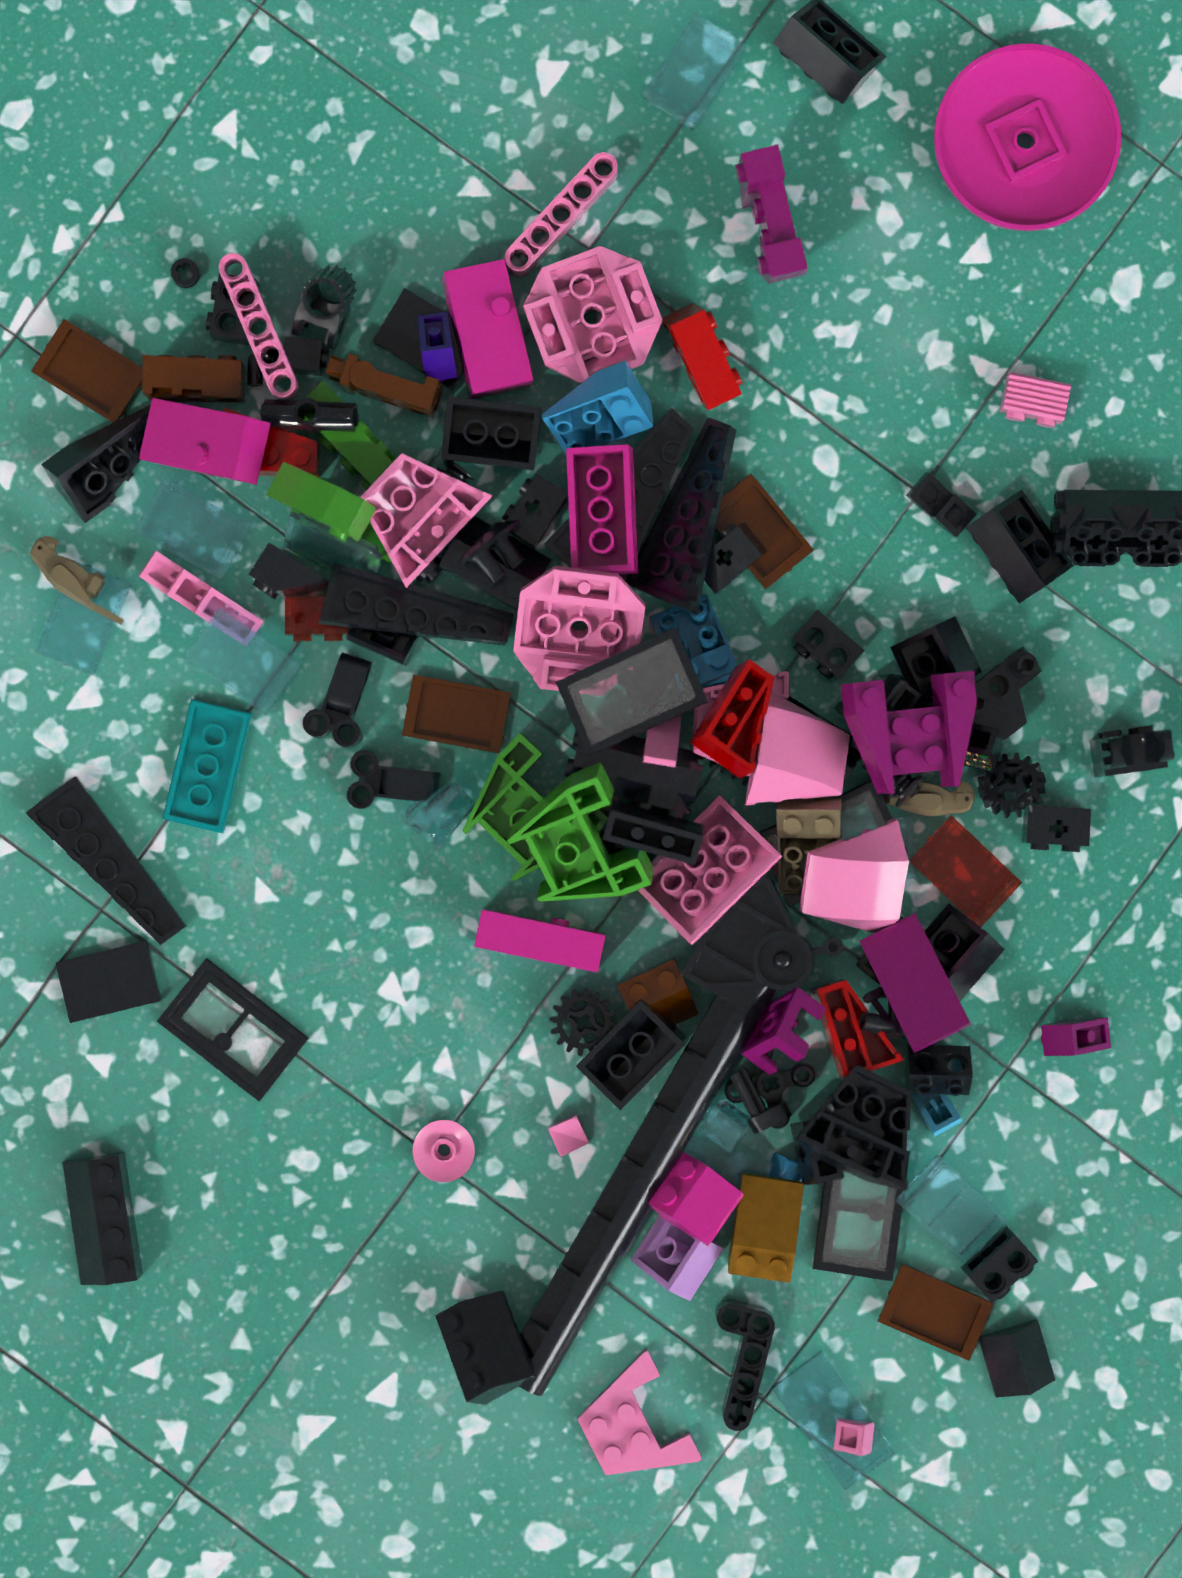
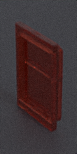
[909,815,1022,927]

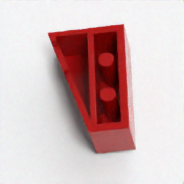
[662,303,742,410]
[224,408,321,477]
[689,659,775,778]
[811,979,904,1079]

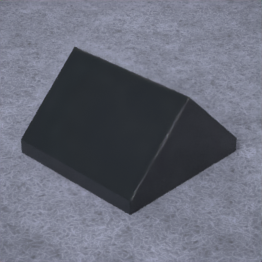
[346,628,419,667]
[979,1319,1055,1397]

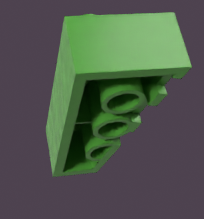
[304,381,396,490]

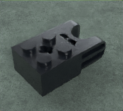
[1089,725,1175,777]

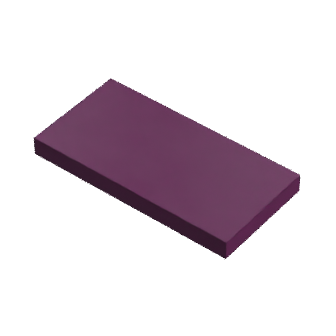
[859,913,971,1053]

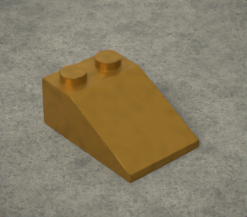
[728,1172,804,1283]

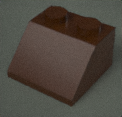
[617,957,699,1025]

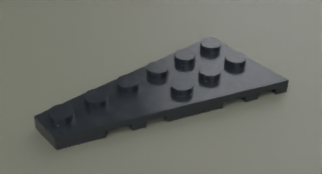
[544,408,694,581]
[625,417,737,615]

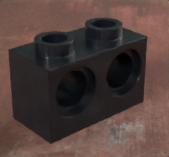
[206,273,260,345]
[791,609,864,680]
[905,1044,973,1096]
[961,1226,1039,1303]

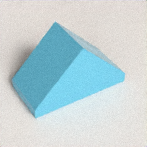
[911,1093,962,1136]

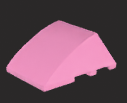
[360,453,492,588]
[745,692,850,806]
[799,818,909,933]

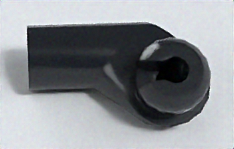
[247,349,279,386]

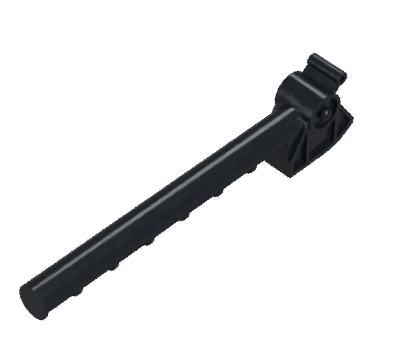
[519,876,845,1396]

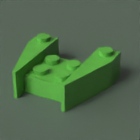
[266,462,392,565]
[462,732,609,881]
[507,762,654,902]

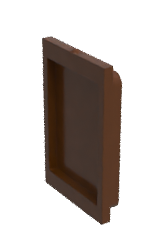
[31,319,142,423]
[715,474,814,589]
[402,675,511,754]
[877,1263,994,1361]

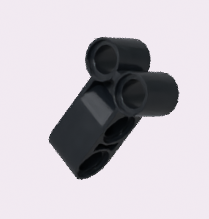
[302,652,372,749]
[347,750,441,809]

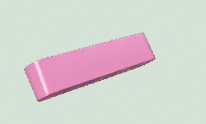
[505,152,618,277]
[219,253,299,400]

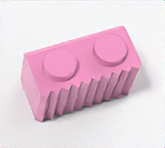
[999,372,1071,428]

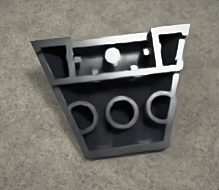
[795,1065,911,1191]

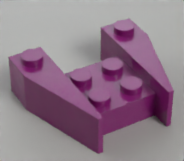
[735,144,808,284]
[841,671,977,794]

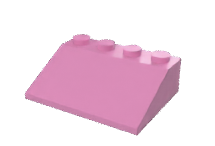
[638,795,782,945]

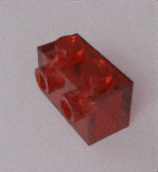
[285,596,350,642]

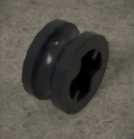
[171,258,200,289]

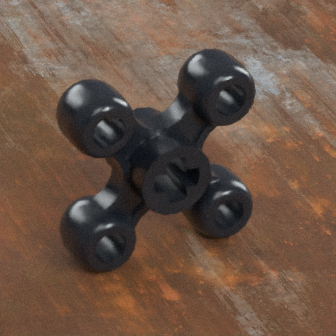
[724,1049,815,1129]

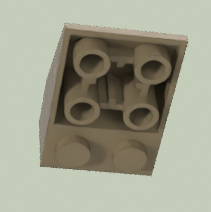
[776,794,842,895]

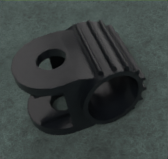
[292,265,357,350]

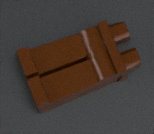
[326,353,444,419]

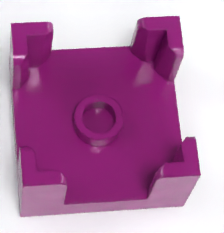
[741,987,826,1075]

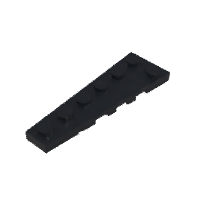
[318,562,514,646]
[26,776,187,945]

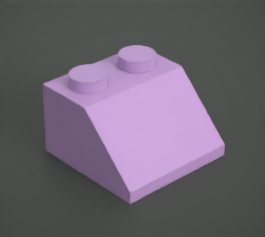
[631,1216,724,1301]

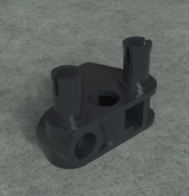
[973,646,1042,741]

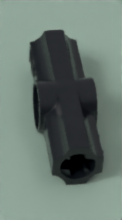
[260,397,359,434]

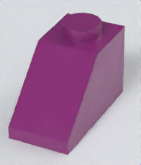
[1041,1017,1111,1056]

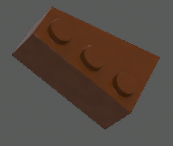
[142,355,245,402]

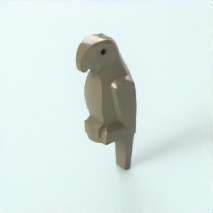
[30,536,124,625]
[883,776,975,816]

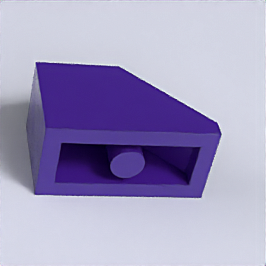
[417,311,457,382]

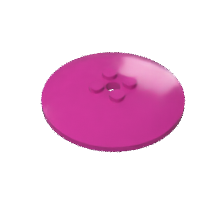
[934,44,1121,231]

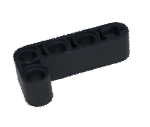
[715,1299,775,1431]

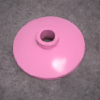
[412,1120,475,1182]

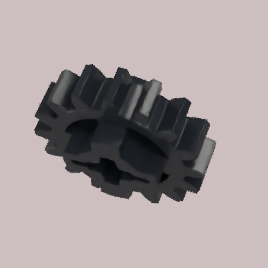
[977,753,1046,818]
[550,988,617,1056]

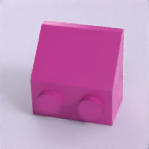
[649,1152,744,1246]

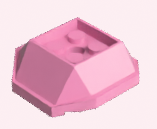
[523,246,663,384]
[513,566,645,696]

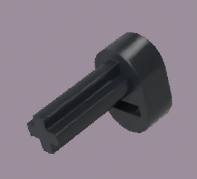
[730,1068,792,1134]

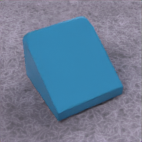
[765,1152,802,1181]

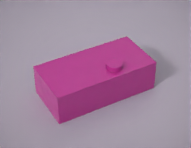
[441,259,533,400]
[139,398,270,485]
[566,444,638,575]
[474,908,606,973]

